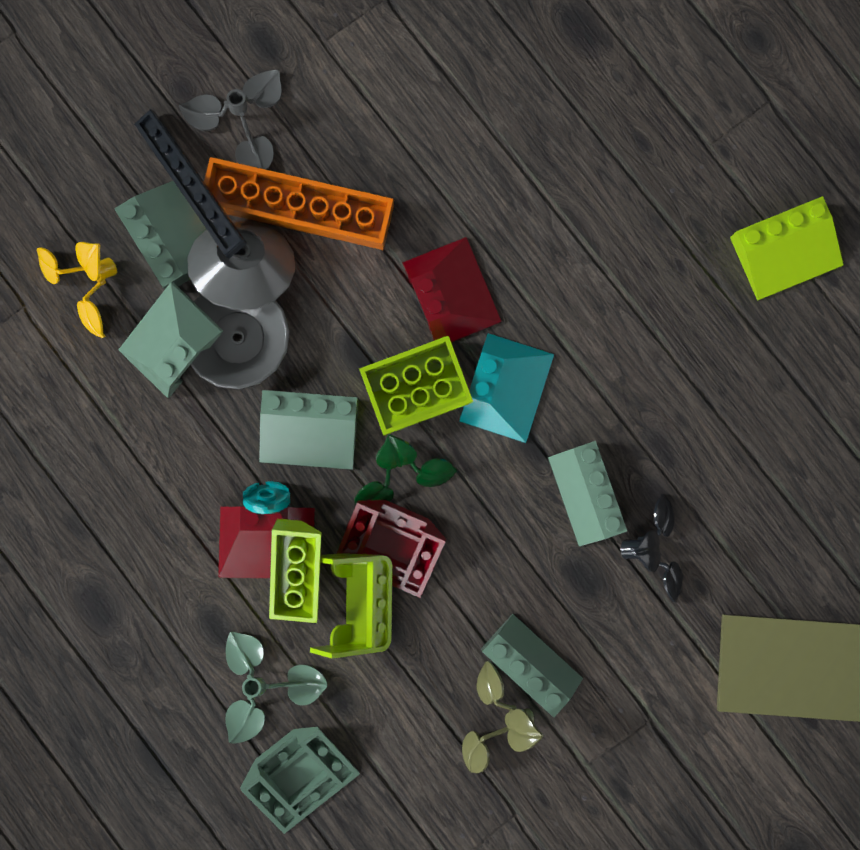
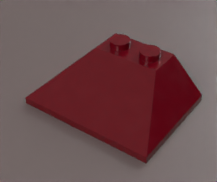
[402,237,502,342]
[337,500,446,598]
[218,507,315,578]

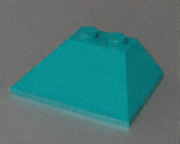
[459,333,554,443]

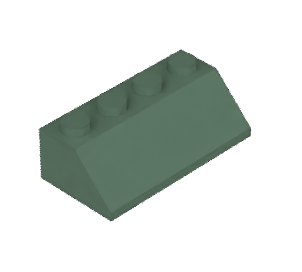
[548,441,627,546]
[481,614,583,717]

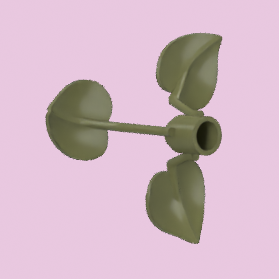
[462,661,544,773]

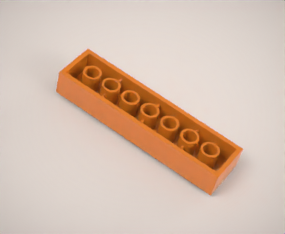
[204,157,394,250]

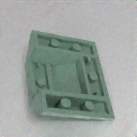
[119,282,223,398]
[240,727,360,834]

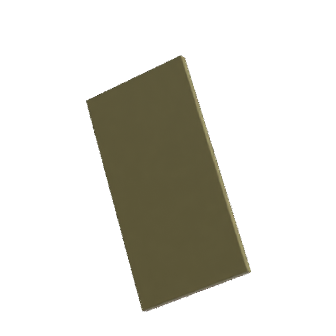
[717,614,860,722]

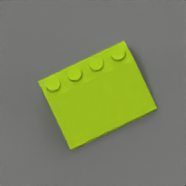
[730,196,843,301]
[359,336,473,436]

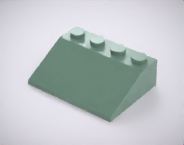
[114,181,207,289]
[259,390,359,470]

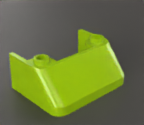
[310,554,392,659]

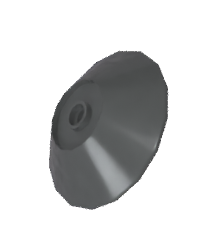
[187,219,295,310]
[190,295,290,389]

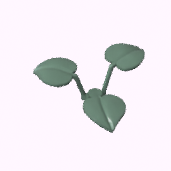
[225,632,328,743]

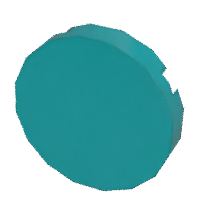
[243,481,290,514]

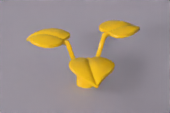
[37,242,117,338]

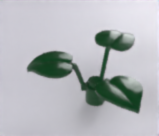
[354,434,457,505]

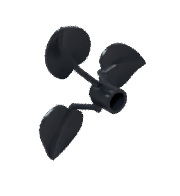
[621,494,683,603]

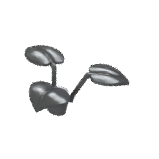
[179,70,282,170]

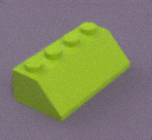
[269,519,322,623]

